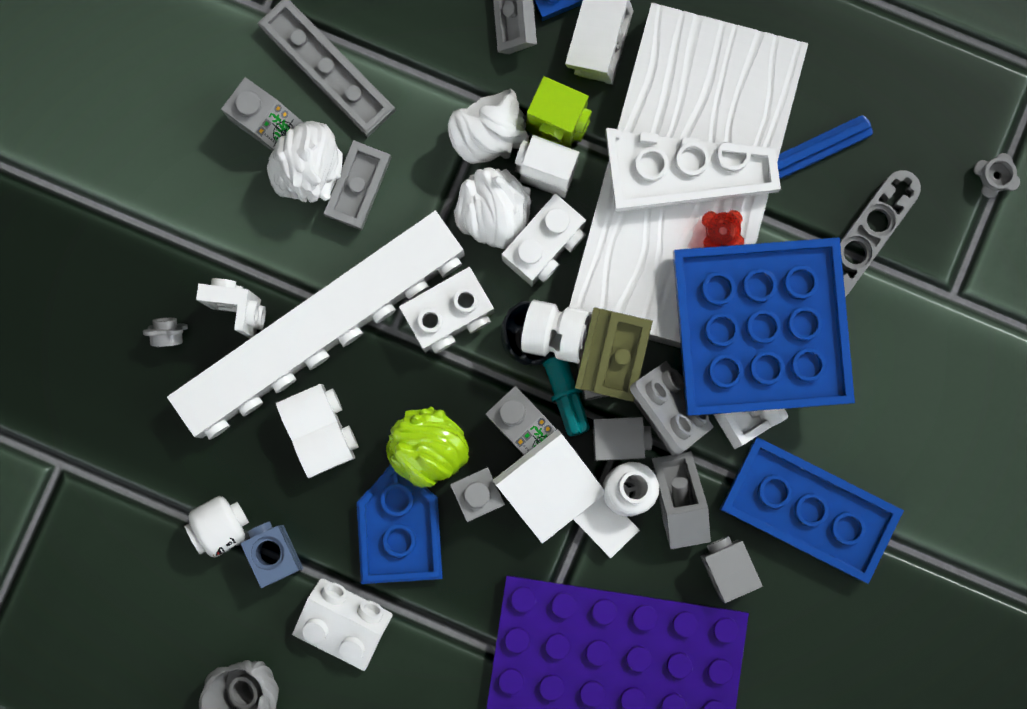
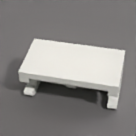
[565,0,633,85]

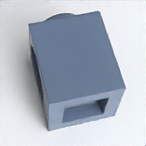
[240,521,304,588]

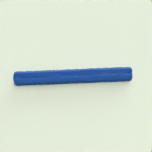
[777,115,873,179]

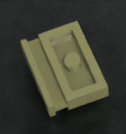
[575,307,653,402]

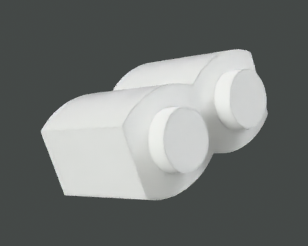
[515,135,580,198]
[276,384,359,478]

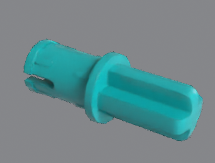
[543,357,590,436]

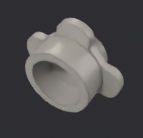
[974,153,1020,198]
[143,317,188,347]

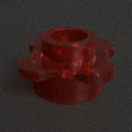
[702,210,744,247]

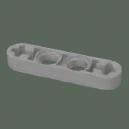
[840,170,921,297]

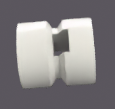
[521,300,591,364]

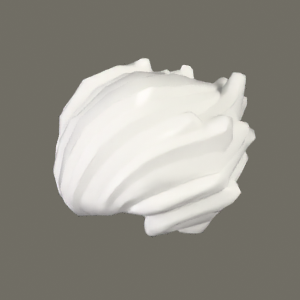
[448,89,529,164]
[267,121,343,203]
[454,167,532,249]

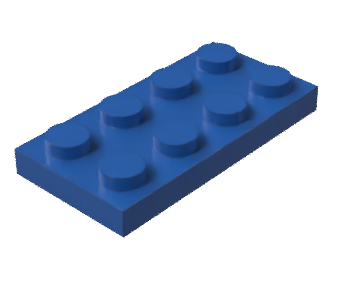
[719,437,904,584]

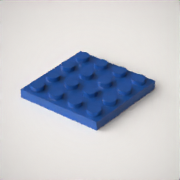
[673,237,855,416]

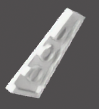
[605,128,781,212]

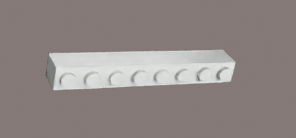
[167,210,465,440]

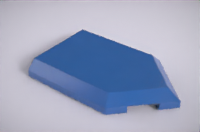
[357,465,443,584]

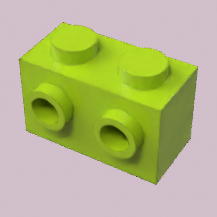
[526,76,592,148]

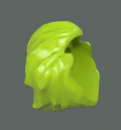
[386,407,469,488]

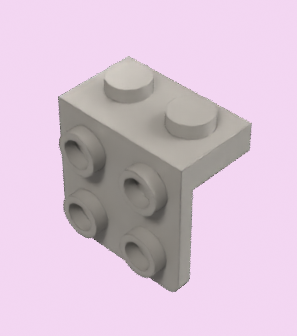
[630,361,714,456]

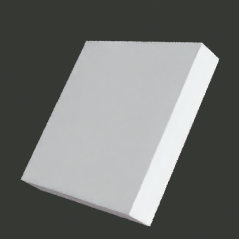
[492,429,604,544]

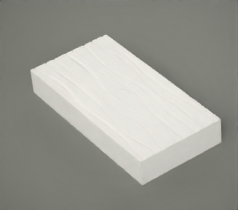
[569,3,808,348]

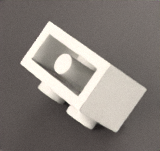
[502,193,586,287]
[399,267,494,354]

